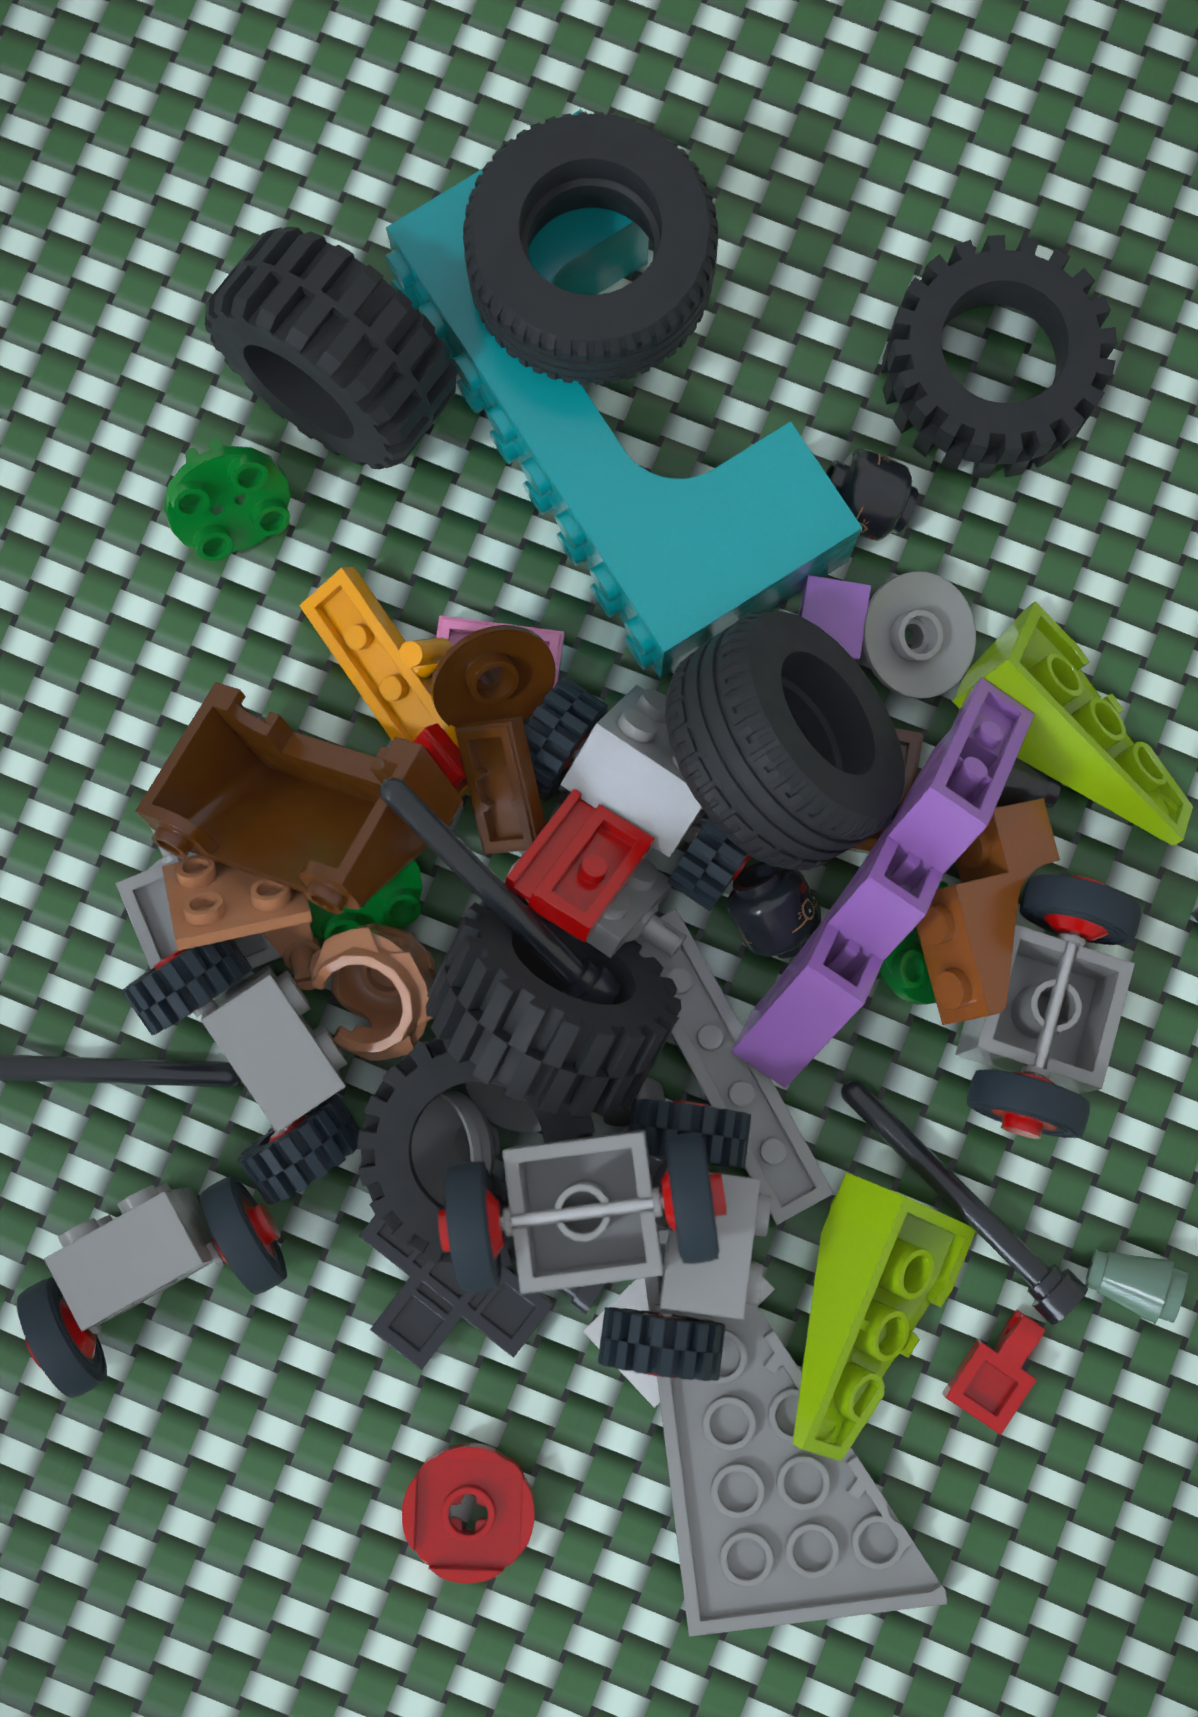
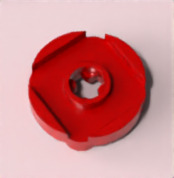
[402,1443,535,1584]

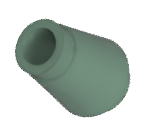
[1085,1249,1188,1324]

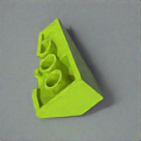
[952,601,1193,846]
[792,1172,976,1461]

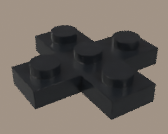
[359,1172,554,1370]

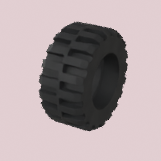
[205,226,457,470]

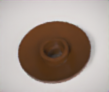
[431,625,556,728]

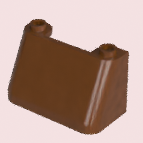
[135,682,464,914]

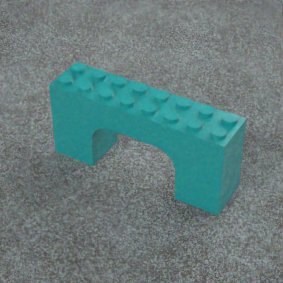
[385,109,862,679]

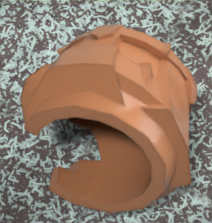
[308,923,437,1061]

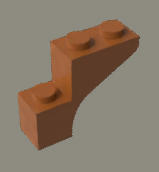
[916,798,1060,1025]

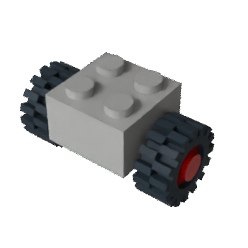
[524,677,751,911]
[121,939,361,1205]
[598,1098,771,1381]

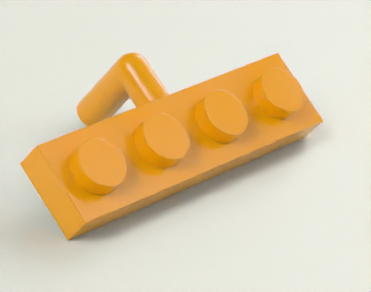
[299,567,469,798]

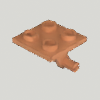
[162,855,321,990]

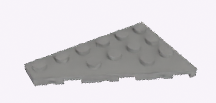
[645,1228,947,1637]

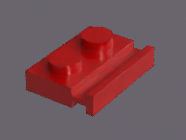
[504,789,655,942]

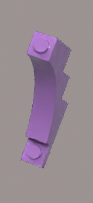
[731,677,1035,1088]

